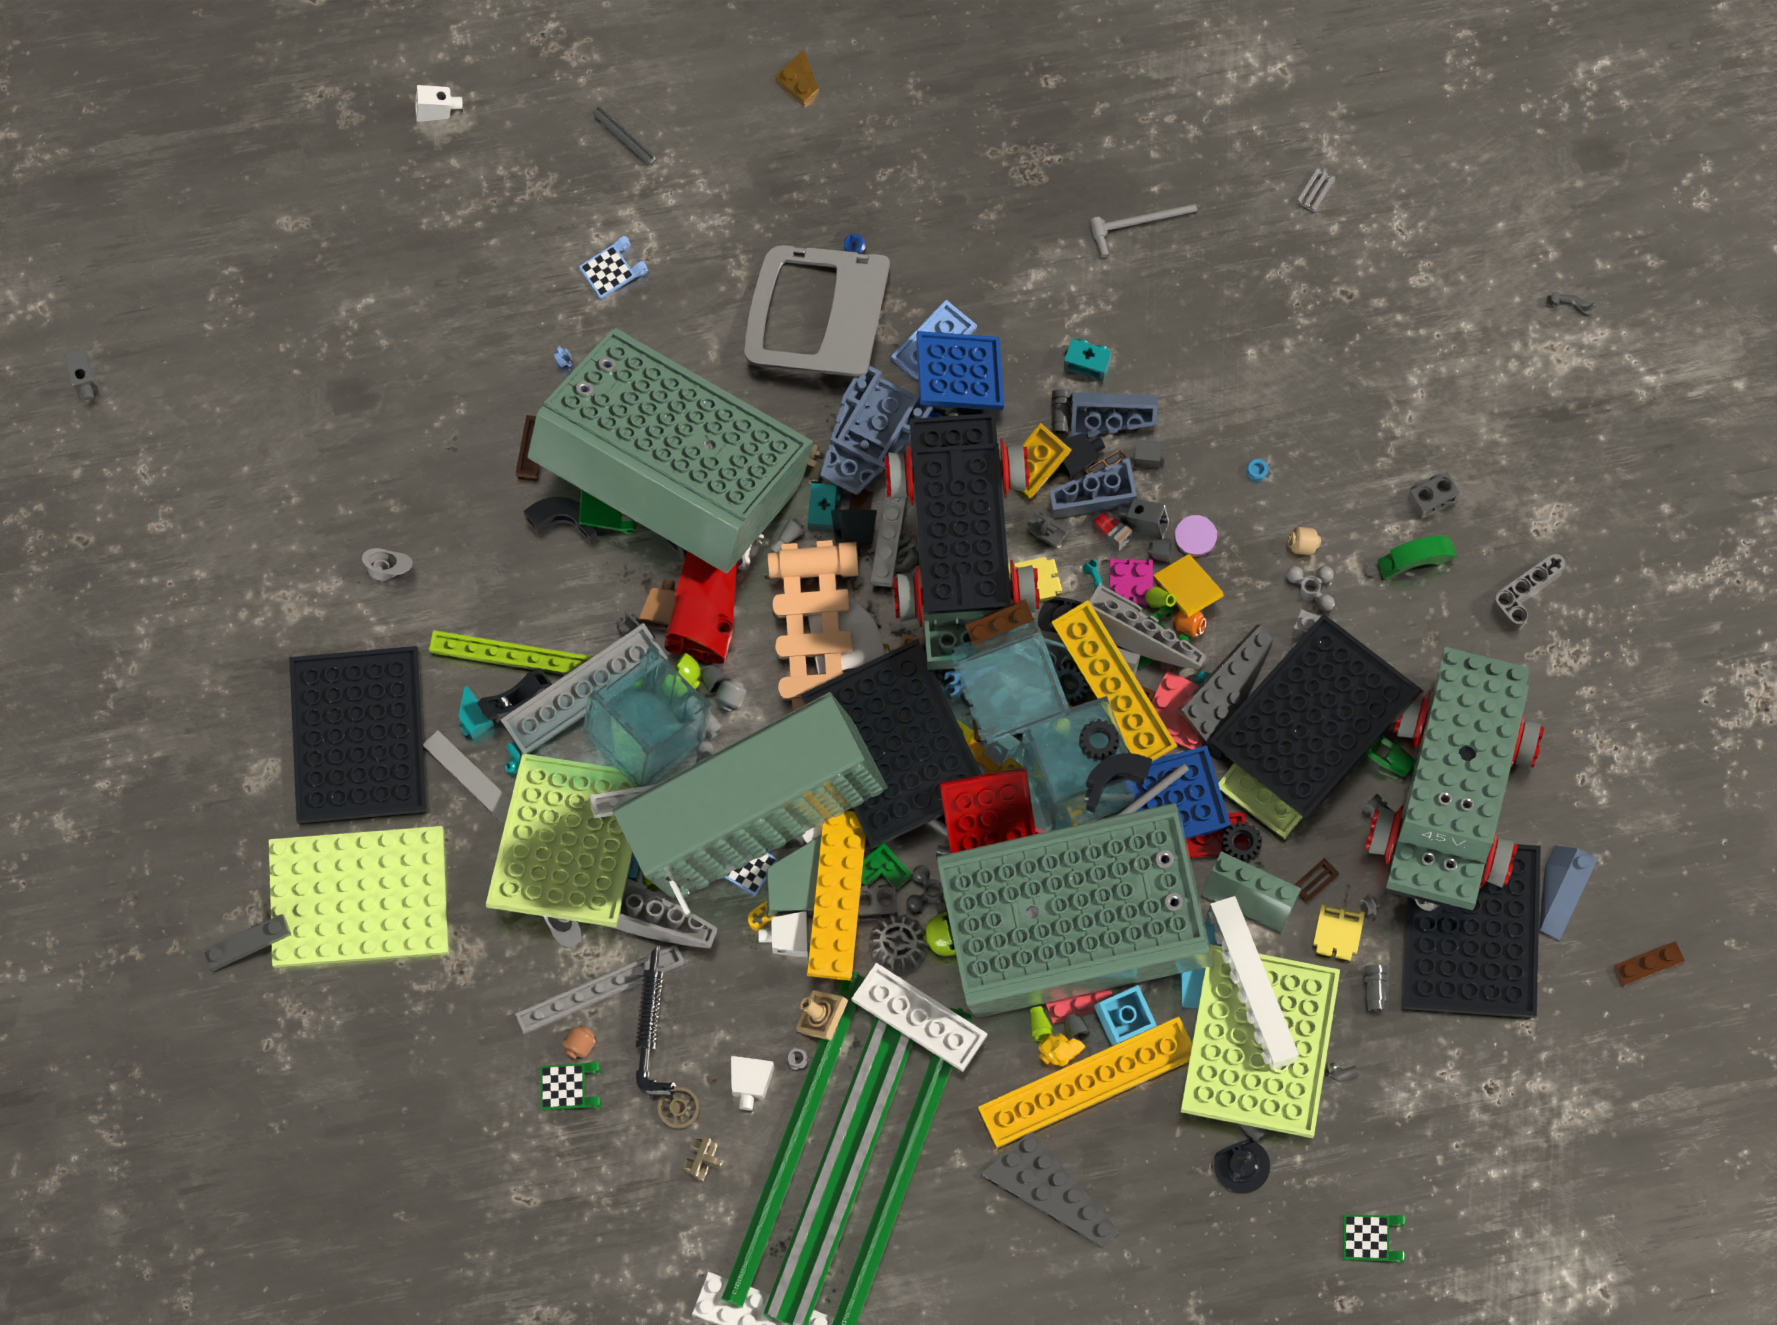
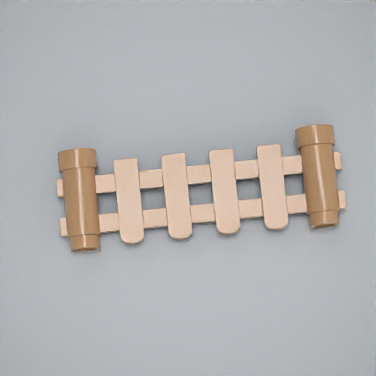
[768,540,859,711]

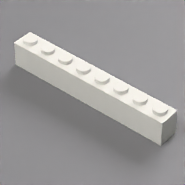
[1207,896,1299,1070]

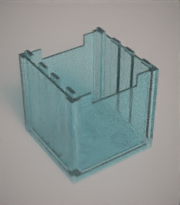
[951,617,1071,744]
[583,644,713,788]

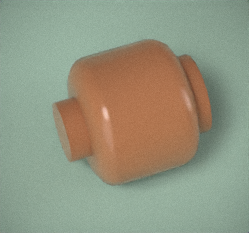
[563,1025,596,1059]

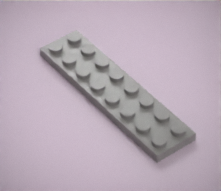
[500,623,668,755]

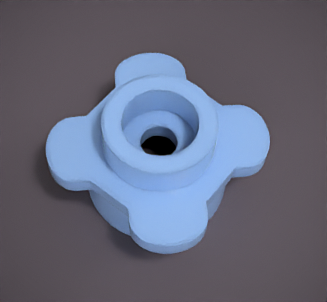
[554,346,572,367]

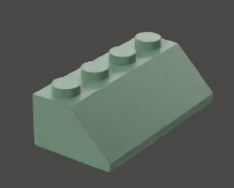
[1201,852,1301,933]

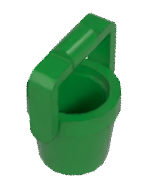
[1368,735,1416,777]

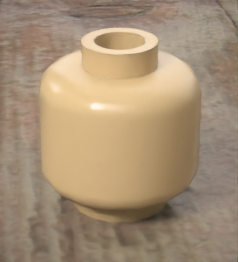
[1288,527,1321,555]

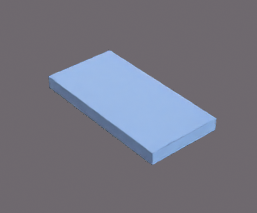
[890,300,977,383]

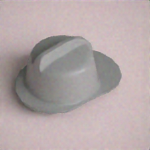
[362,548,413,581]
[543,916,582,947]

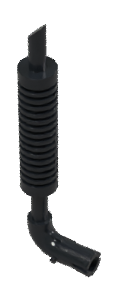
[635,946,676,1098]

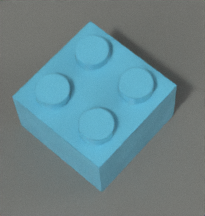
[1094,985,1157,1046]

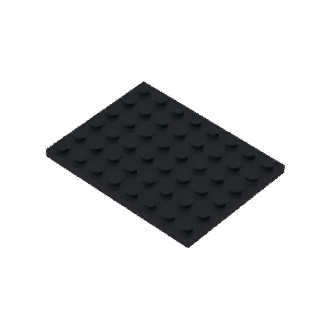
[1209,613,1422,820]
[800,639,982,849]
[289,646,428,823]
[1403,844,1541,1018]

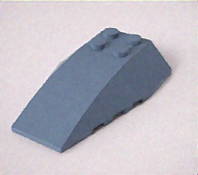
[820,366,934,496]

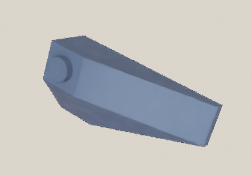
[1539,846,1598,941]

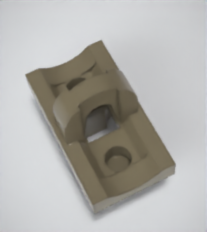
[683,1136,722,1182]

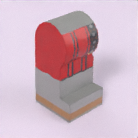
[1092,509,1132,551]

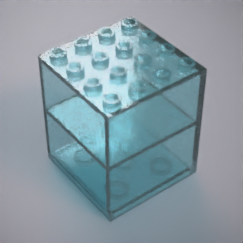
[1022,696,1136,831]

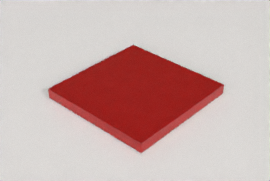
[939,767,1036,854]

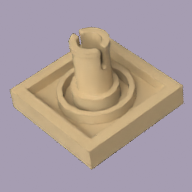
[795,990,848,1040]

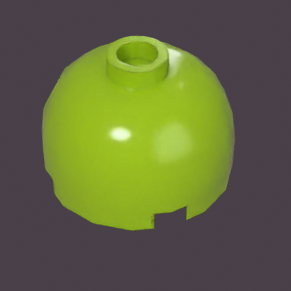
[660,653,700,696]
[923,911,956,956]

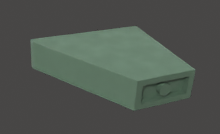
[766,835,822,917]

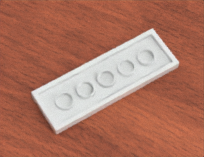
[852,963,987,1072]

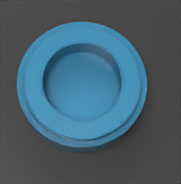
[1247,459,1268,481]

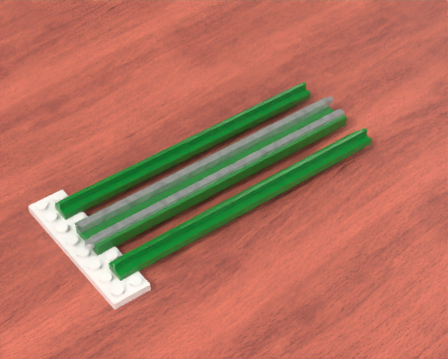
[692,971,971,1325]

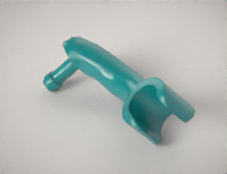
[1082,559,1103,594]

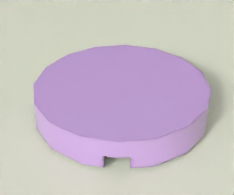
[1175,515,1217,557]

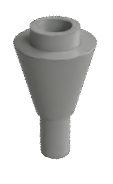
[770,518,804,552]

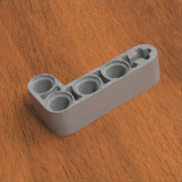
[1493,554,1565,631]

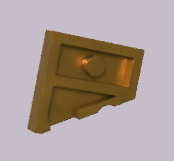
[775,51,819,105]

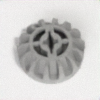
[869,914,928,975]

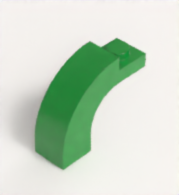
[1377,536,1457,580]

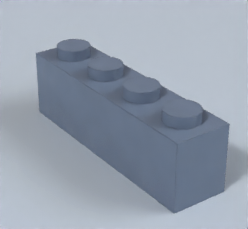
[1071,392,1157,437]
[1049,457,1137,519]

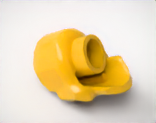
[1038,1032,1085,1067]

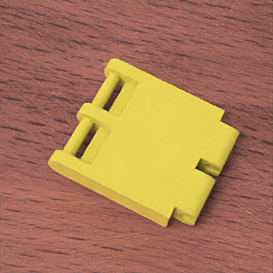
[1008,557,1062,602]
[1313,903,1365,961]

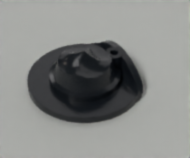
[1038,597,1082,633]
[1214,1139,1270,1194]

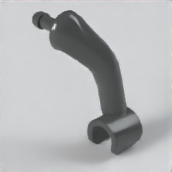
[1547,292,1596,315]

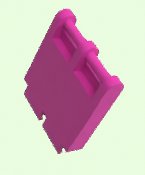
[1110,557,1153,606]

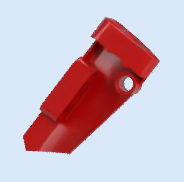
[664,551,737,664]

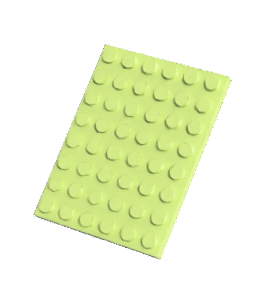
[486,753,650,928]
[269,826,449,968]
[1181,944,1340,1138]

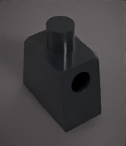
[1060,433,1105,482]
[831,510,877,557]

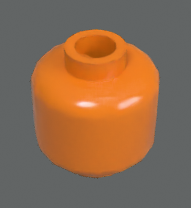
[1173,610,1206,638]

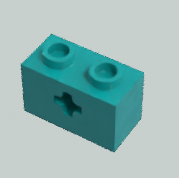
[1064,339,1112,381]
[807,483,841,532]

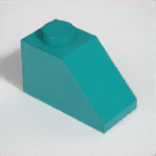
[458,686,494,740]

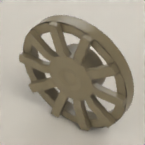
[658,1087,699,1129]

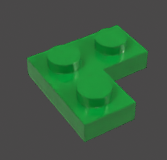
[861,843,913,891]

